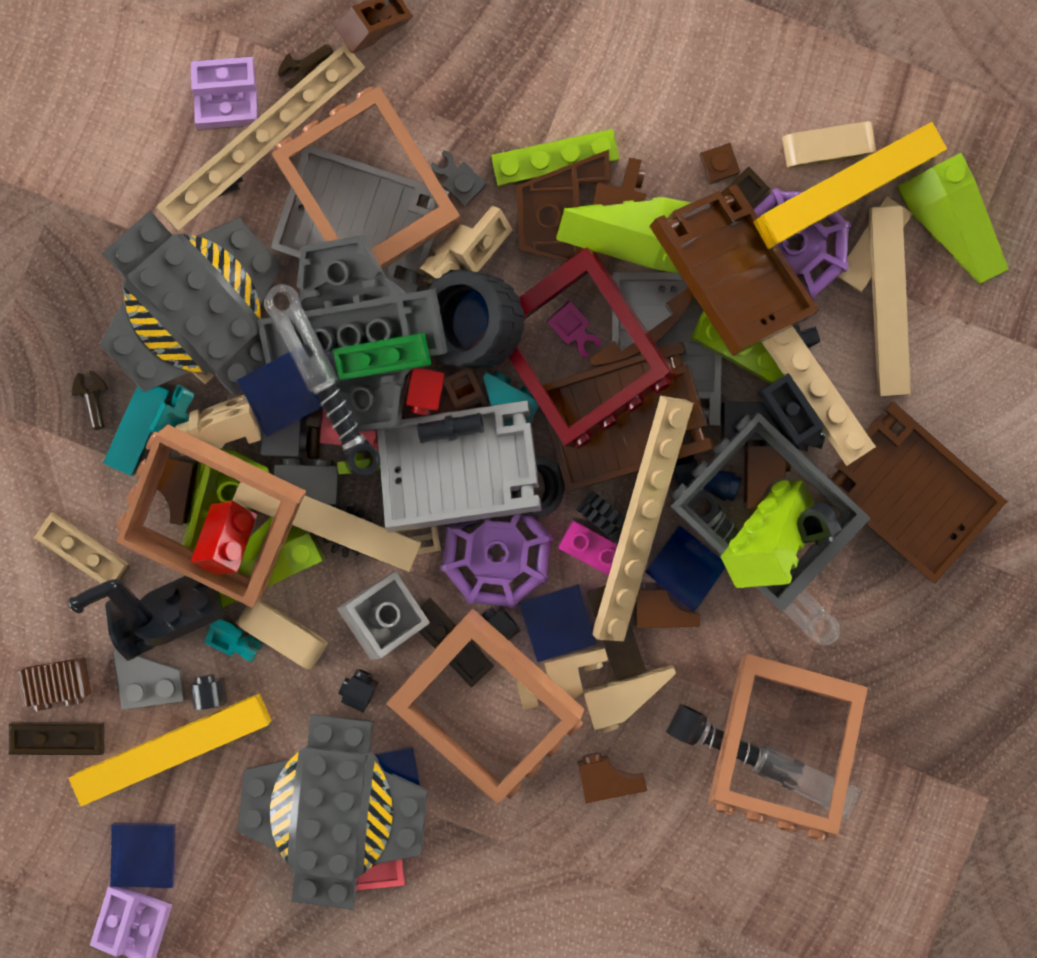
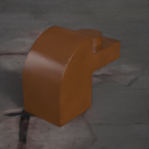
[592,157,647,206]

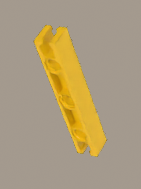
[753,122,947,249]
[68,693,272,806]

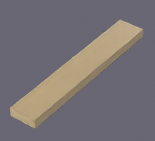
[868,206,911,396]
[232,482,421,572]

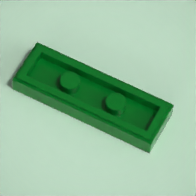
[332,332,431,381]

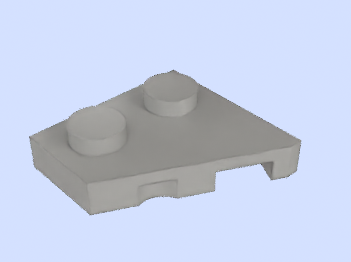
[114,650,186,710]

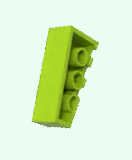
[721,480,814,588]

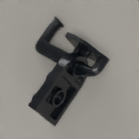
[68,576,224,661]

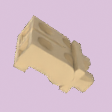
[175,393,261,457]

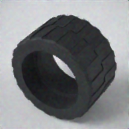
[426,270,525,369]

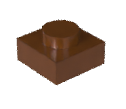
[700,143,740,184]

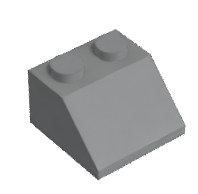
[336,571,430,660]

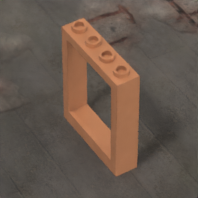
[271,86,461,270]
[116,425,306,608]
[386,608,585,804]
[708,654,868,841]

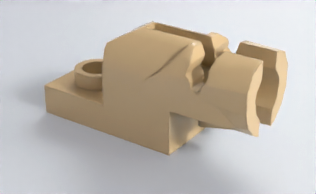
[417,206,513,286]
[517,645,608,711]

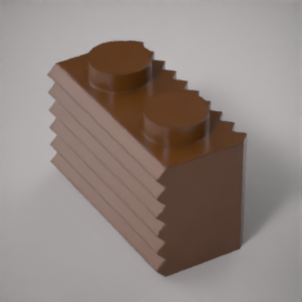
[17,657,91,711]

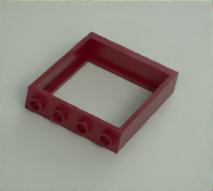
[486,247,677,449]

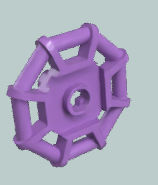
[754,188,851,300]
[440,514,554,609]

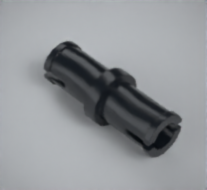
[417,412,484,444]

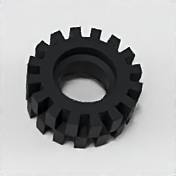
[576,490,626,544]

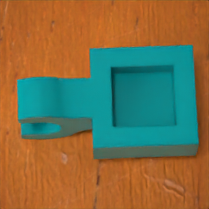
[149,384,195,433]
[204,619,263,662]

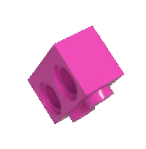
[558,519,618,576]

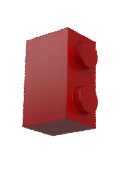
[404,368,445,416]
[191,501,257,575]

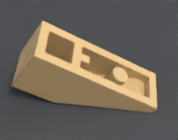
[583,664,676,733]

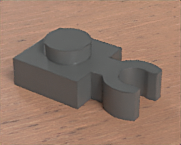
[431,150,487,207]

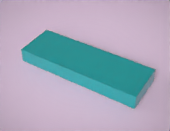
[103,386,171,476]

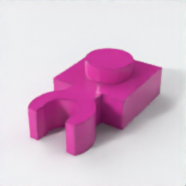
[546,300,601,357]

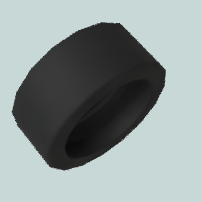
[512,457,565,516]

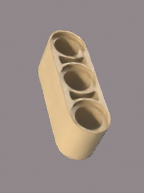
[782,121,876,169]
[236,599,328,670]

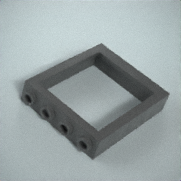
[668,413,871,612]

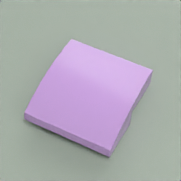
[191,57,259,130]
[90,886,172,958]

